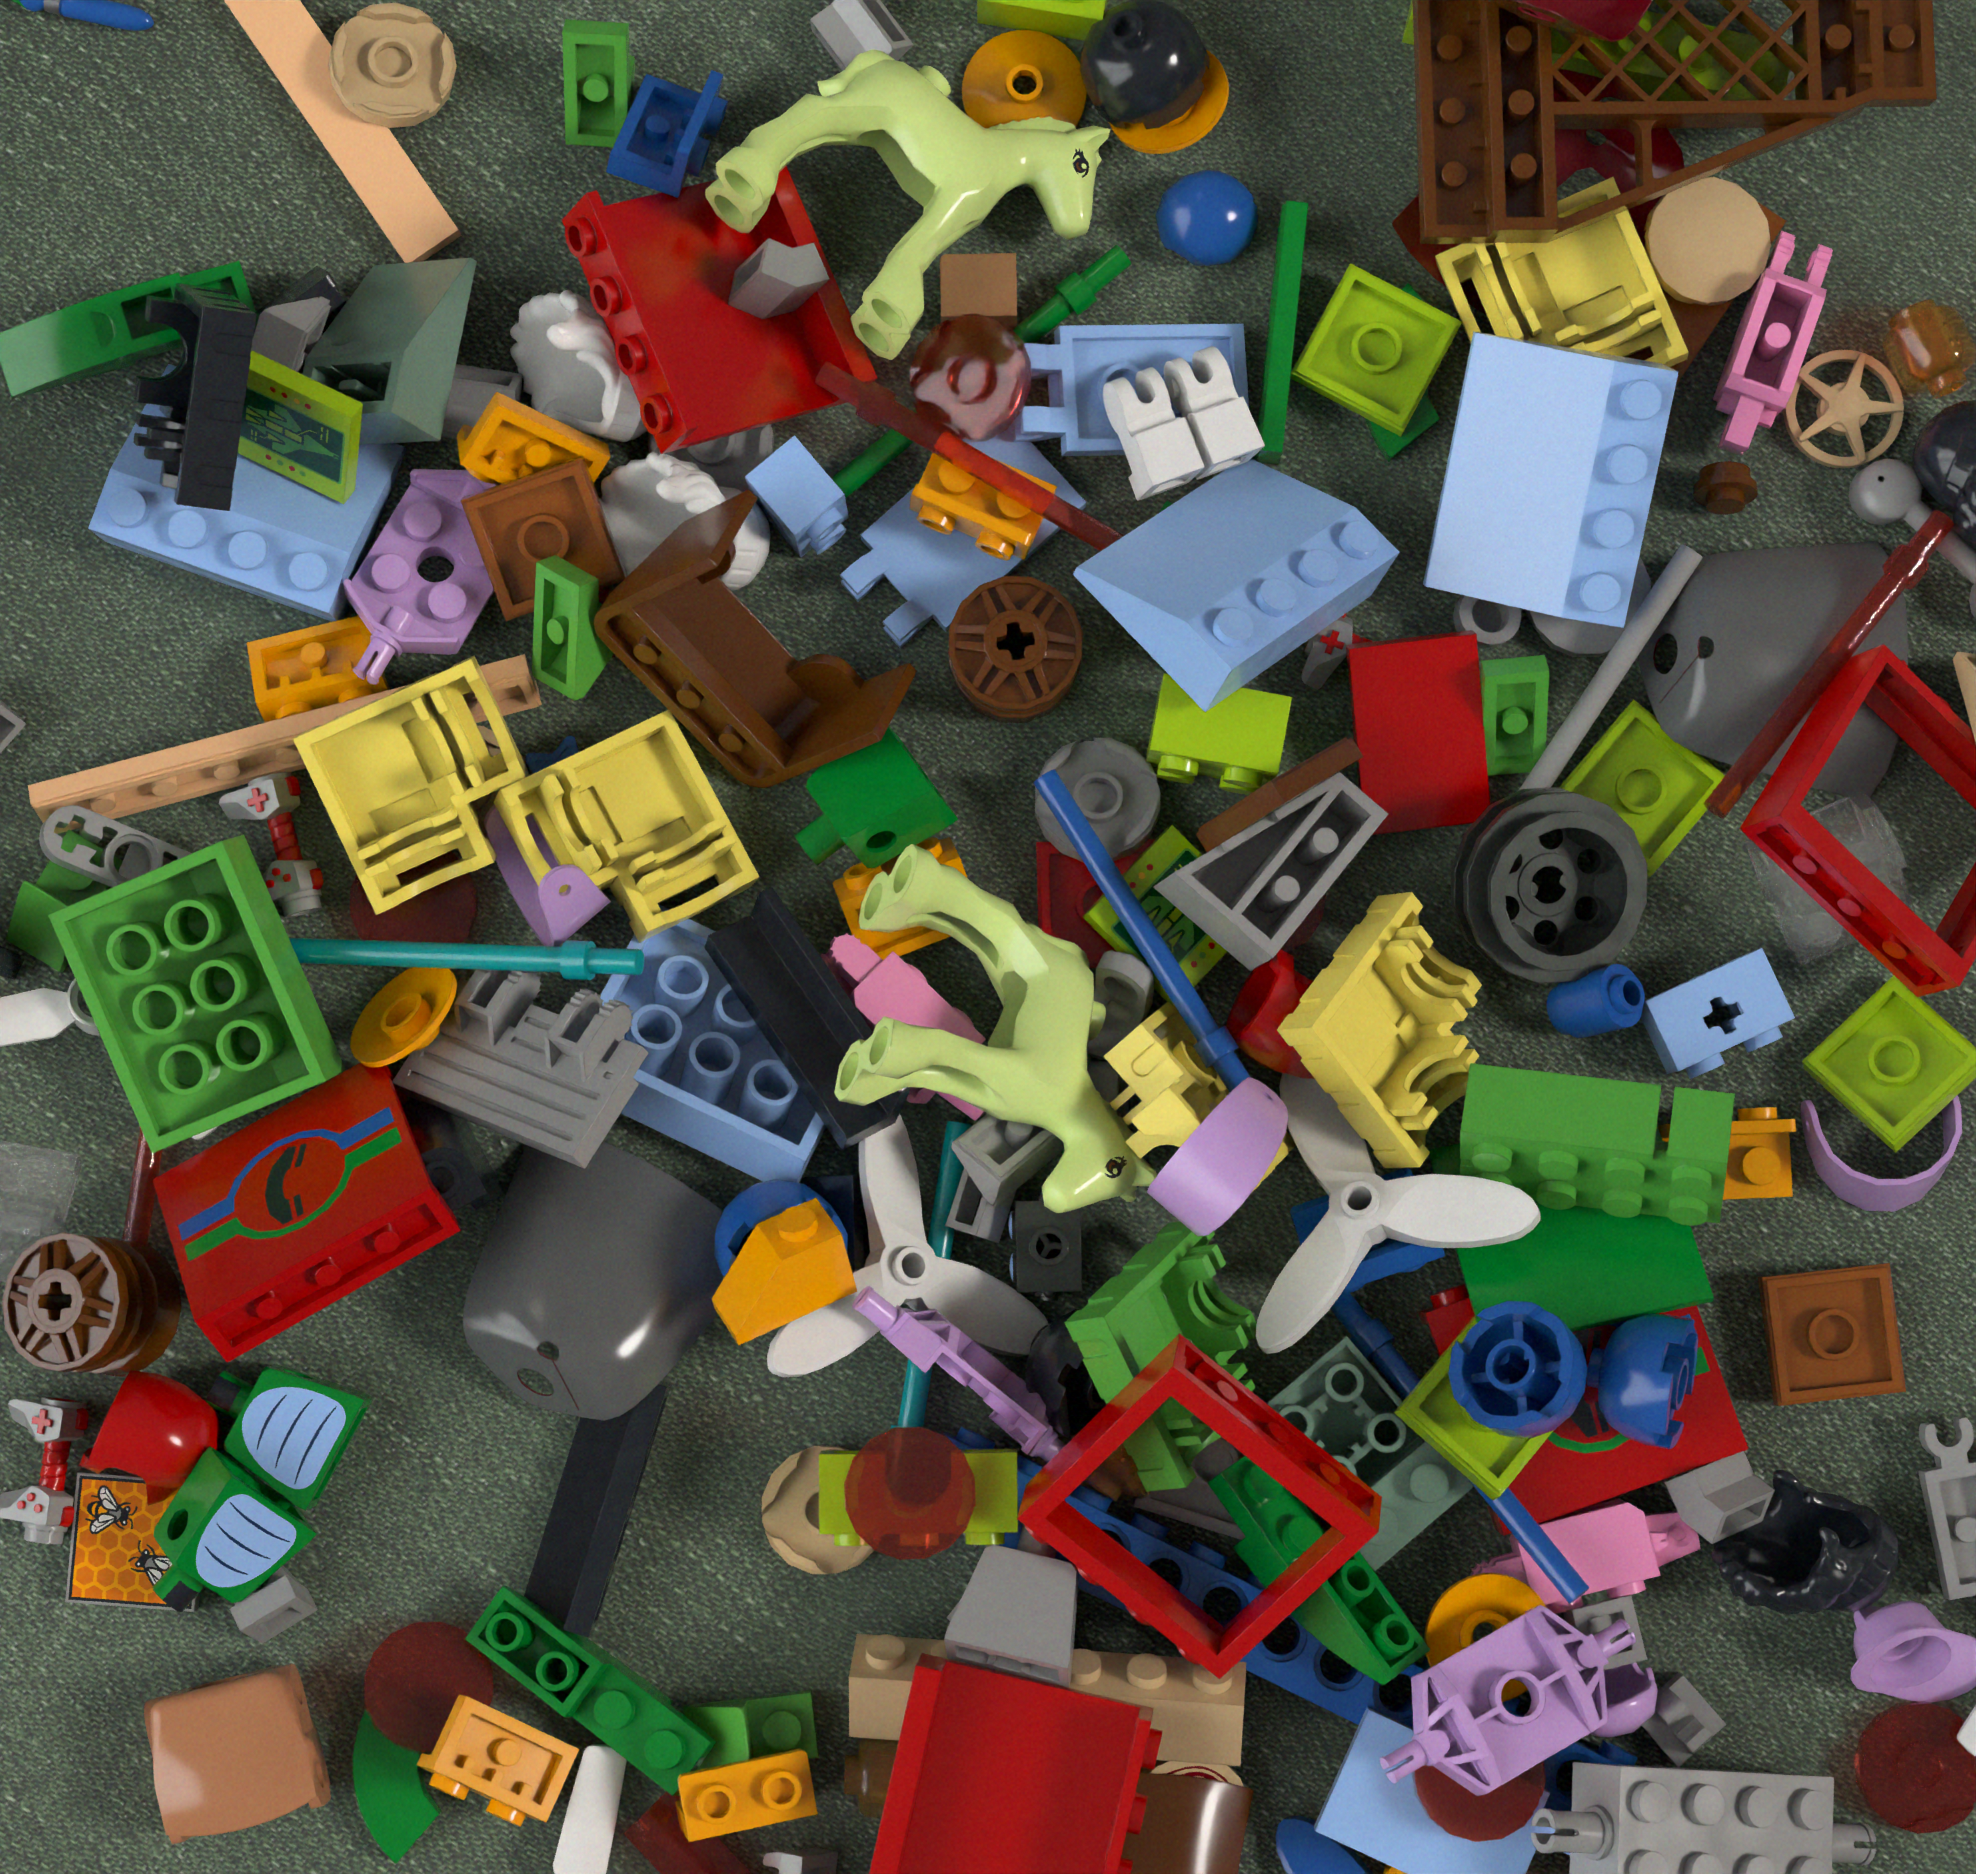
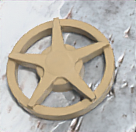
[1783,350,1904,469]

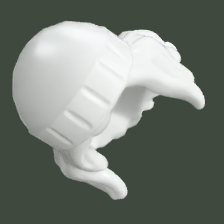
[510,290,647,442]
[599,452,770,591]

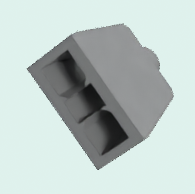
[944,1524,1078,1688]

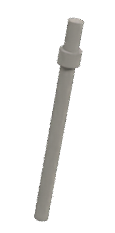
[1518,544,1703,791]

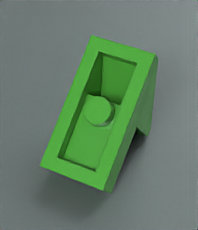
[562,19,635,147]
[532,555,614,701]
[1480,655,1549,776]
[6,830,123,972]
[683,1690,820,1770]

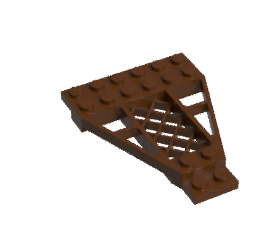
[1412,0,1937,244]

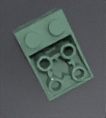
[303,257,477,445]
[1267,1336,1474,1571]

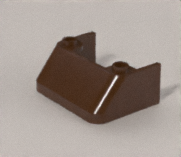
[594,489,917,788]

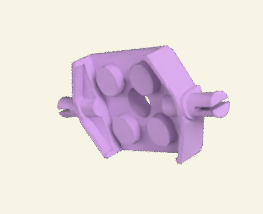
[343,469,499,685]
[852,1286,1065,1463]
[1380,1605,1636,1796]

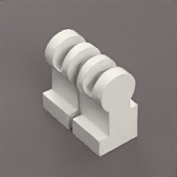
[1103,346,1265,501]

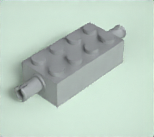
[1531,1762,1876,1874]

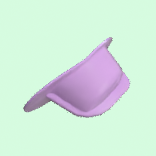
[1850,1601,1976,1703]

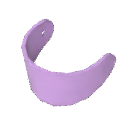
[484,804,611,947]
[1147,1077,1289,1236]
[1801,1095,1962,1212]

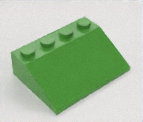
[48,835,346,1153]

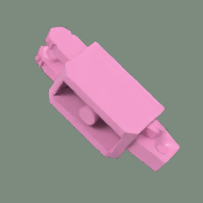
[1713,231,1833,456]
[820,933,986,1121]
[1470,1498,1701,1614]

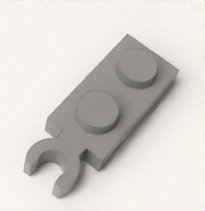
[1918,1416,1976,1600]

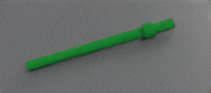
[831,245,1131,499]

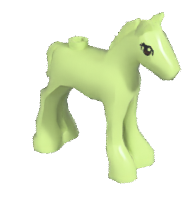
[705,49,1110,360]
[834,844,1157,1213]

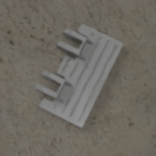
[392,970,648,1169]

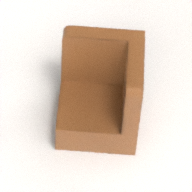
[940,253,1017,332]

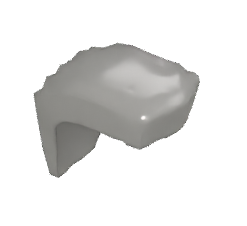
[1087,950,1154,1060]

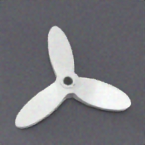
[1256,1073,1541,1354]
[767,1114,1048,1377]

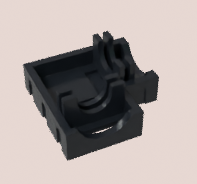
[134,283,257,511]

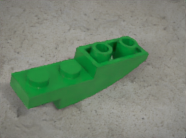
[0,261,256,399]
[1208,1456,1430,1685]
[465,1586,717,1796]

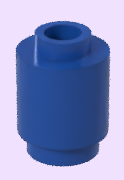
[1547,964,1645,1038]

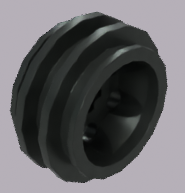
[1451,787,1647,984]

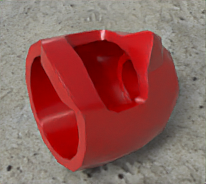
[1226,949,1315,1079]
[78,1370,222,1506]

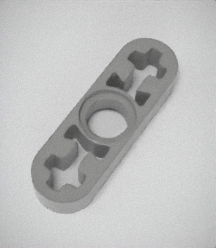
[39,805,192,888]

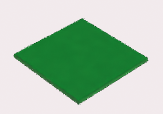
[1428,1125,1714,1332]

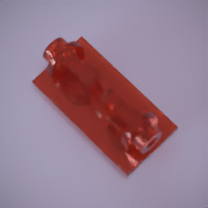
[623,1791,753,1874]

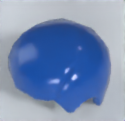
[1156,170,1258,266]

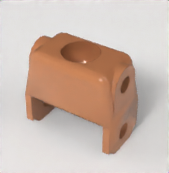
[144,1663,331,1844]

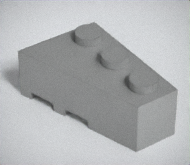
[1153,772,1388,971]

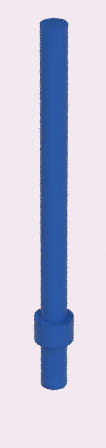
[1034,769,1251,1092]
[1330,1293,1590,1604]

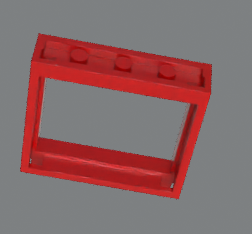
[1740,644,1976,997]
[1017,1333,1382,1679]

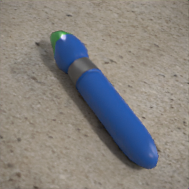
[11,0,154,31]

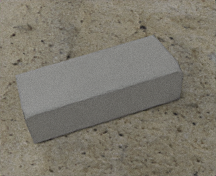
[251,296,331,374]
[951,1113,1064,1207]

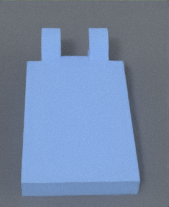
[1008,324,1249,456]
[840,410,1086,648]
[1314,1707,1570,1874]

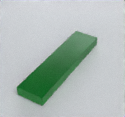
[1254,201,1308,465]

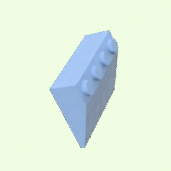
[1423,331,1678,628]
[88,364,406,622]
[1073,459,1400,712]
[600,904,826,1183]

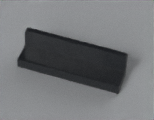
[704,887,910,1150]
[524,1381,672,1637]

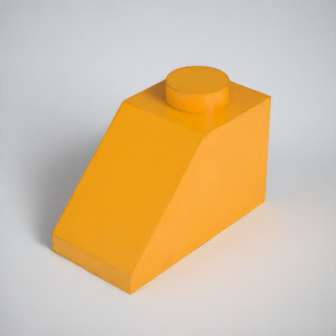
[712,1198,857,1346]

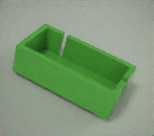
[1460,1063,1735,1226]

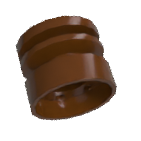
[948,576,1083,723]
[2,1232,182,1375]

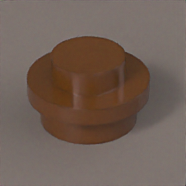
[1693,461,1758,515]

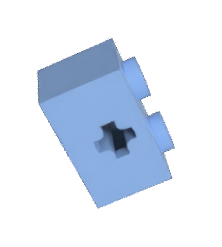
[745,435,849,557]
[1641,948,1795,1079]

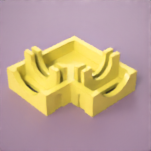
[1435,177,1689,367]
[293,655,529,915]
[494,710,759,943]
[1277,892,1482,1168]
[1103,1001,1296,1193]

